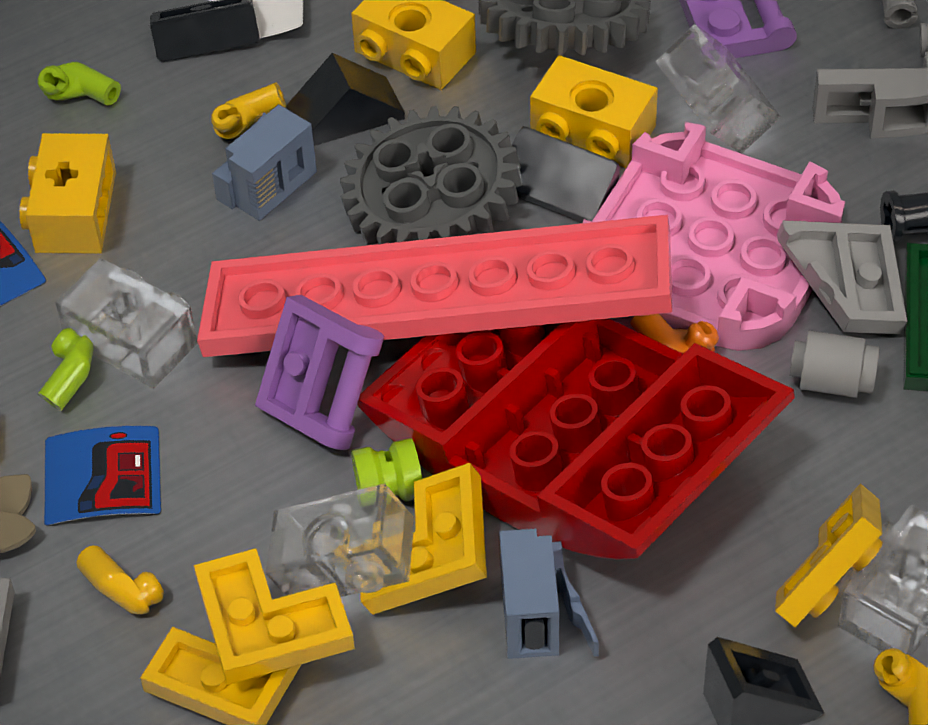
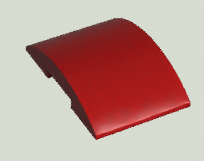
[357,318,795,559]

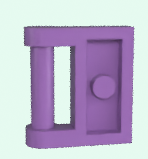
[679,0,797,64]
[255,295,384,450]

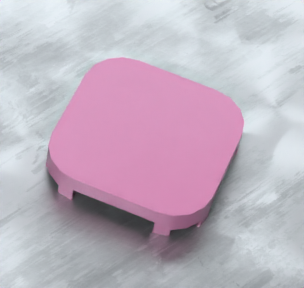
[583,122,845,351]

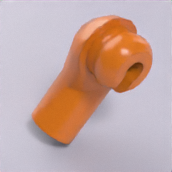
[630,314,719,353]

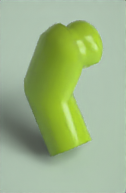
[38,62,121,106]
[37,328,94,411]

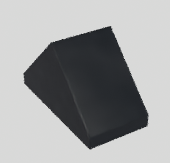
[286,53,405,146]
[703,637,824,725]

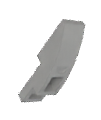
[812,53,928,138]

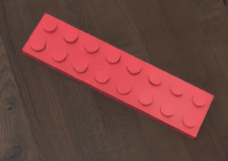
[197,215,672,357]

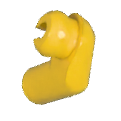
[211,82,286,140]
[76,545,164,614]
[873,648,928,725]

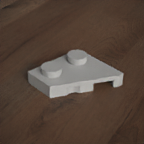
[777,220,907,334]

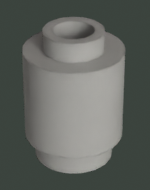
[790,330,880,398]

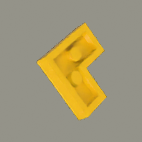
[359,463,487,615]
[775,483,883,627]
[194,548,355,685]
[140,626,301,725]

